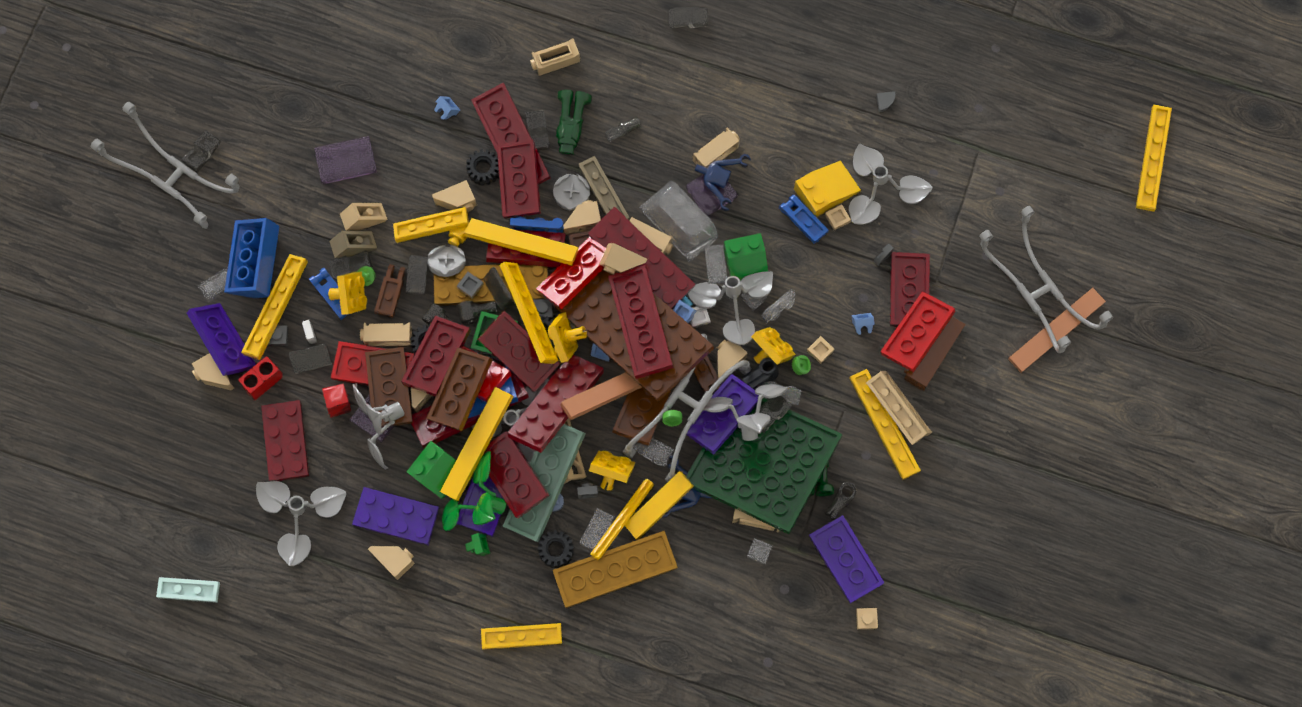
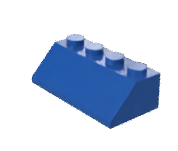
[224,218,279,298]

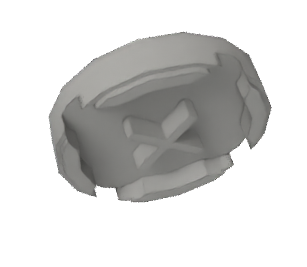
[553,174,590,211]
[428,245,466,277]

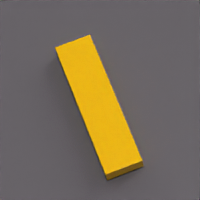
[393,207,469,243]
[625,471,694,539]
[481,623,562,650]

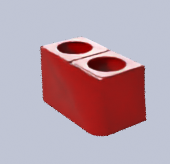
[238,356,283,400]
[322,384,351,418]

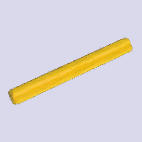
[591,479,654,560]

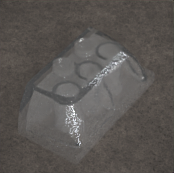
[640,181,718,261]

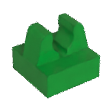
[465,533,490,556]

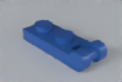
[779,195,829,244]
[510,216,564,233]
[309,268,349,320]

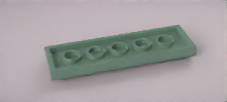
[503,424,586,542]

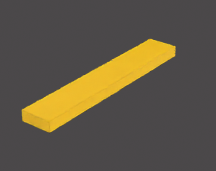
[1136,105,1172,212]
[465,218,578,265]
[241,254,308,360]
[500,262,558,364]
[849,369,921,480]
[440,387,514,501]

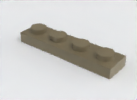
[578,156,630,220]

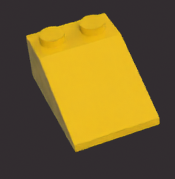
[794,161,861,217]

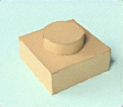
[825,204,851,230]
[807,336,834,364]
[856,608,878,630]

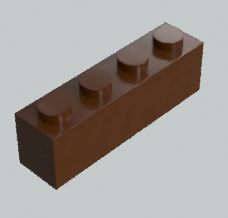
[904,317,965,392]

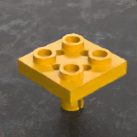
[328,271,367,315]
[548,312,587,363]
[751,327,796,365]
[589,451,635,490]

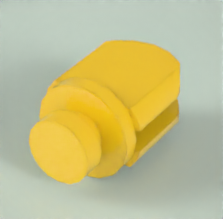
[448,227,467,247]

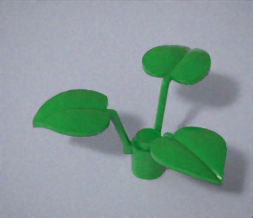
[442,451,506,531]

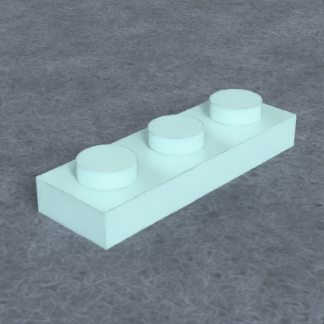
[156,577,220,603]

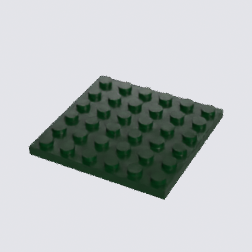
[686,398,842,534]

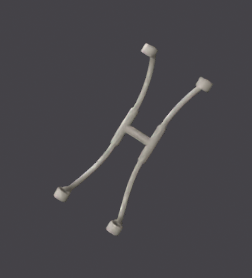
[91,102,240,229]
[979,206,1113,353]
[623,334,752,482]

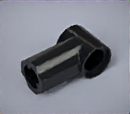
[740,358,779,390]

